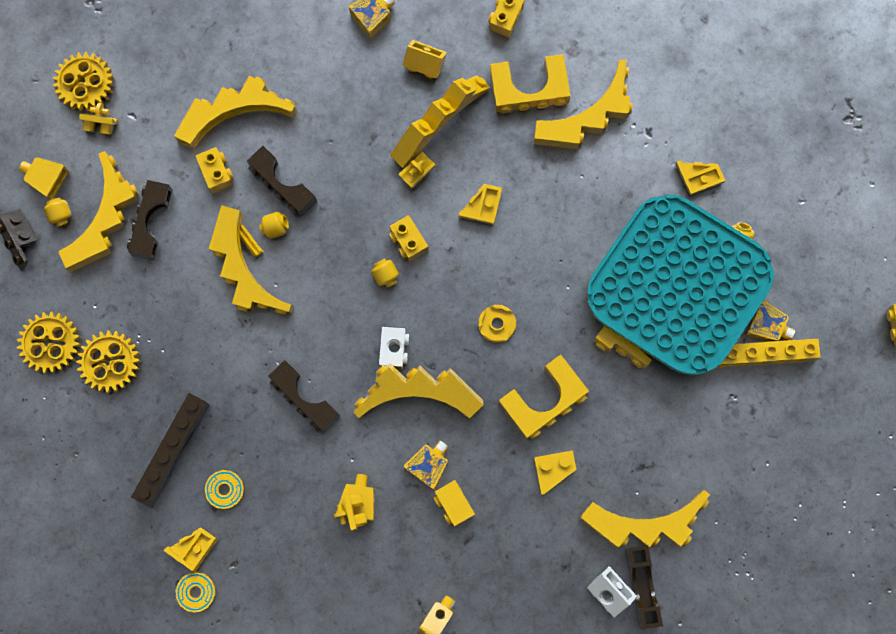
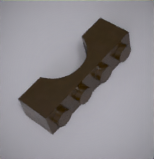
[247,146,317,217]
[127,180,173,261]
[268,360,341,433]
[626,545,663,629]

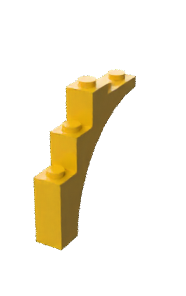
[534,59,633,150]
[390,75,490,168]
[174,76,297,150]
[58,151,139,272]
[208,205,294,315]
[593,315,652,369]
[353,363,483,419]
[579,490,710,549]

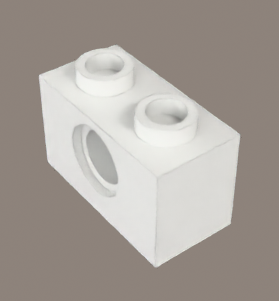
[379,327,409,370]
[587,566,637,618]

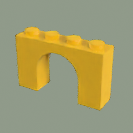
[490,54,570,113]
[498,354,589,440]

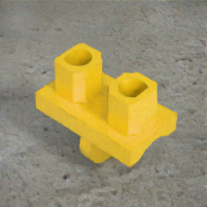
[79,102,118,134]
[398,151,436,188]
[333,493,367,531]

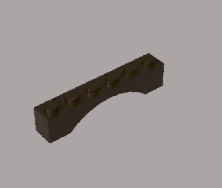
[131,393,210,508]

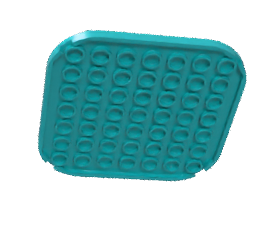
[587,194,774,375]

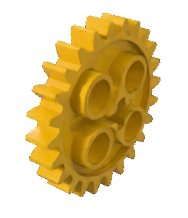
[53,52,114,112]
[17,311,81,374]
[76,330,141,393]

